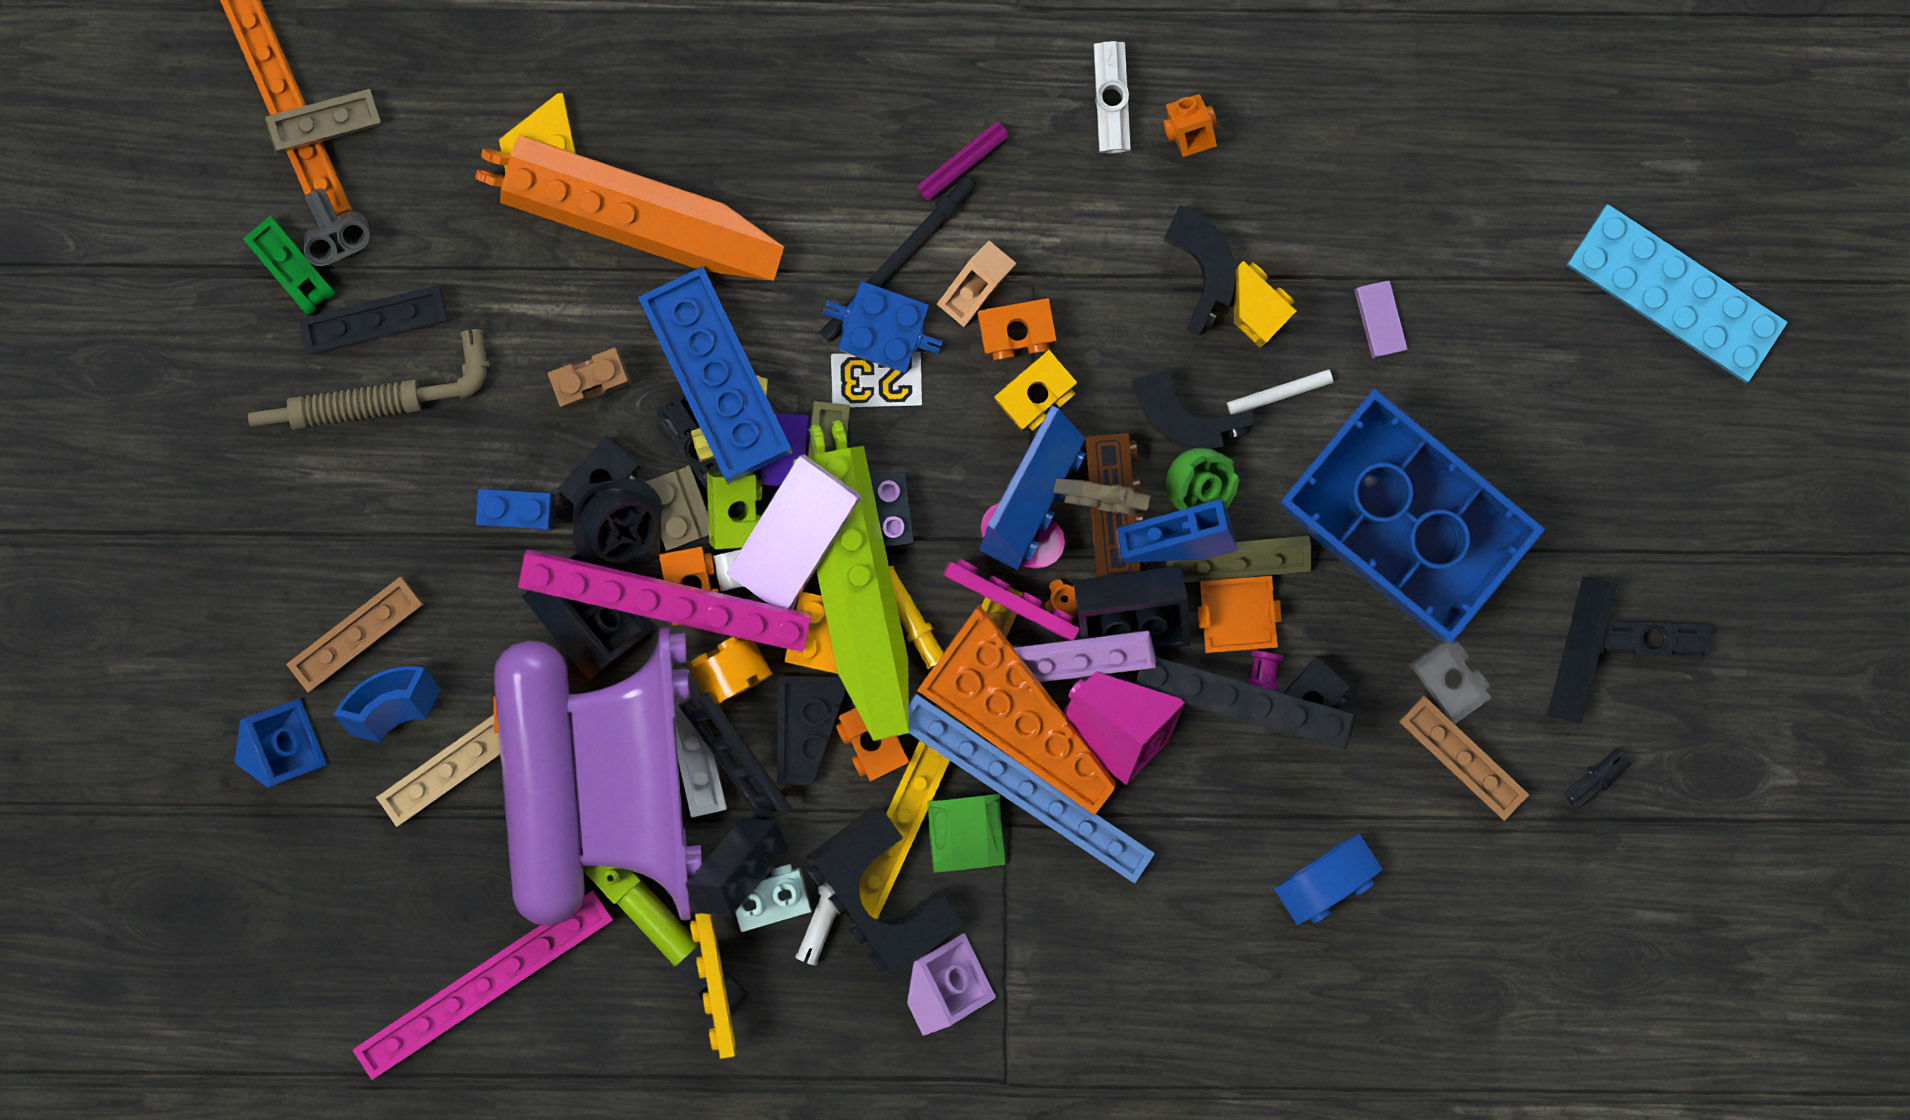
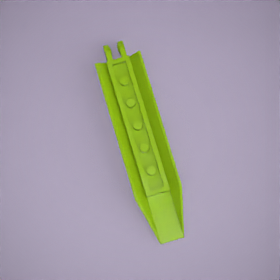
[793,420,909,741]

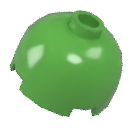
[1165,448,1239,511]

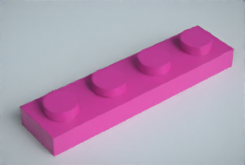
[941,559,1080,641]

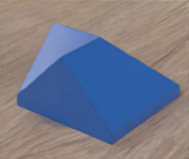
[235,698,327,788]

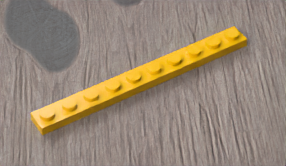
[859,587,1022,919]

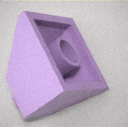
[907,933,996,1036]

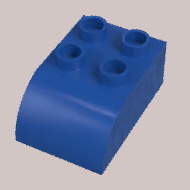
[1280,389,1545,643]

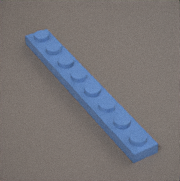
[909,693,1155,883]

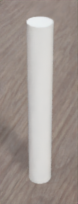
[1227,369,1333,415]

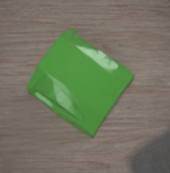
[927,793,1005,873]

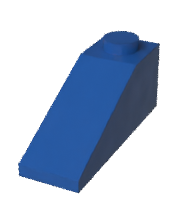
[1117,499,1237,562]

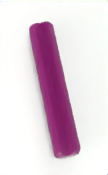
[917,122,1008,201]

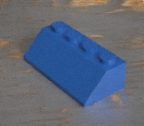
[979,406,1087,570]

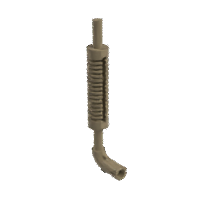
[248,329,490,430]

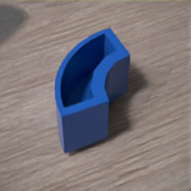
[334,666,441,743]
[1274,833,1383,925]

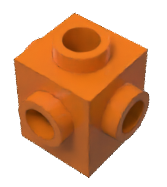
[1163,94,1218,157]

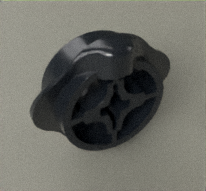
[572,479,662,567]

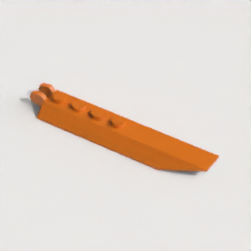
[475,135,784,281]

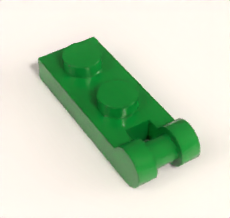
[243,216,337,316]

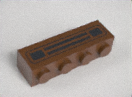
[1084,433,1147,577]

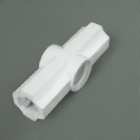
[1094,41,1131,154]

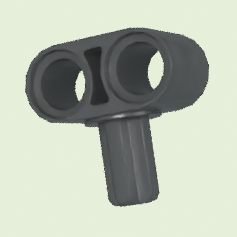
[304,188,370,266]

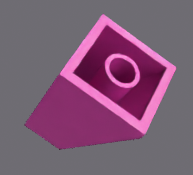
[1063,672,1185,785]

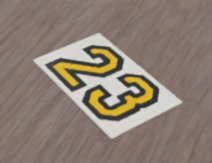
[831,352,922,407]

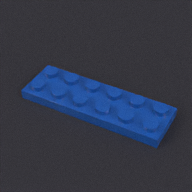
[638,267,793,484]

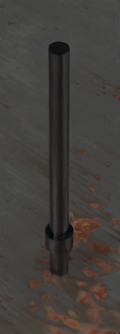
[819,176,977,342]

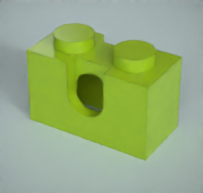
[707,471,762,549]

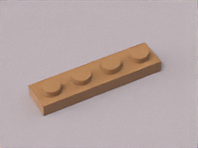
[286,576,424,693]
[1398,695,1529,821]

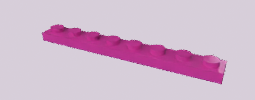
[518,549,812,652]
[352,889,614,1080]

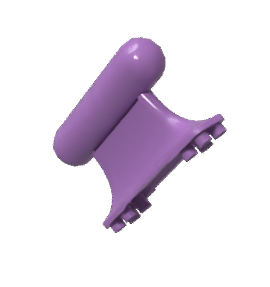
[494,627,702,926]

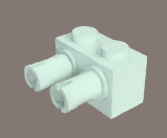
[736,864,812,932]

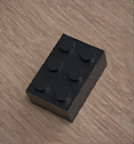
[1073,566,1191,651]

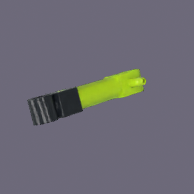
[583,866,749,1013]

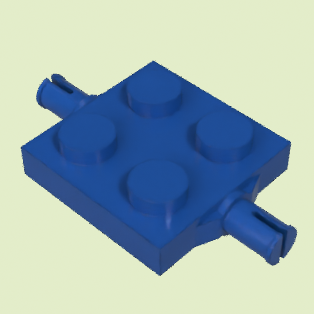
[822,281,942,373]

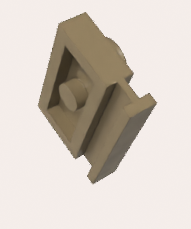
[646,465,709,551]

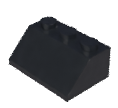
[522,553,654,681]

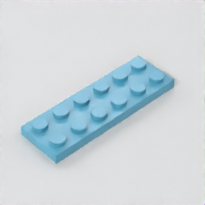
[1566,204,1788,383]

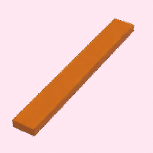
[220,0,353,215]

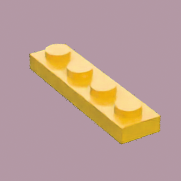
[690,913,737,1059]

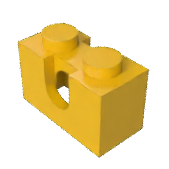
[994,350,1077,431]

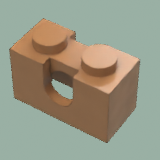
[548,348,631,409]

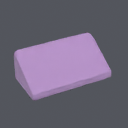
[1354,281,1408,359]

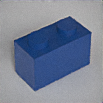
[476,489,555,531]

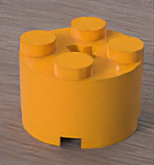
[687,637,773,705]

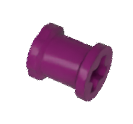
[1246,650,1284,691]

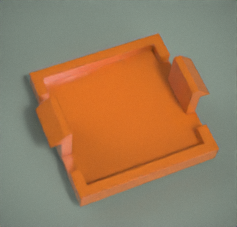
[1198,576,1282,653]

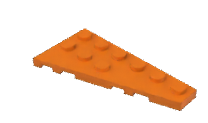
[917,604,1117,815]

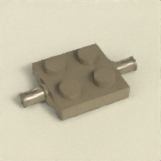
[1053,479,1150,515]

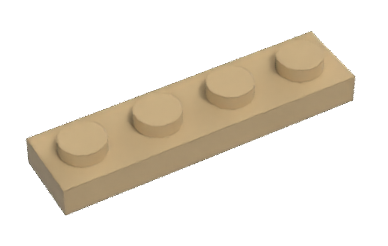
[376,715,500,827]

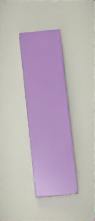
[1014,631,1156,682]

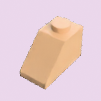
[937,241,1016,327]

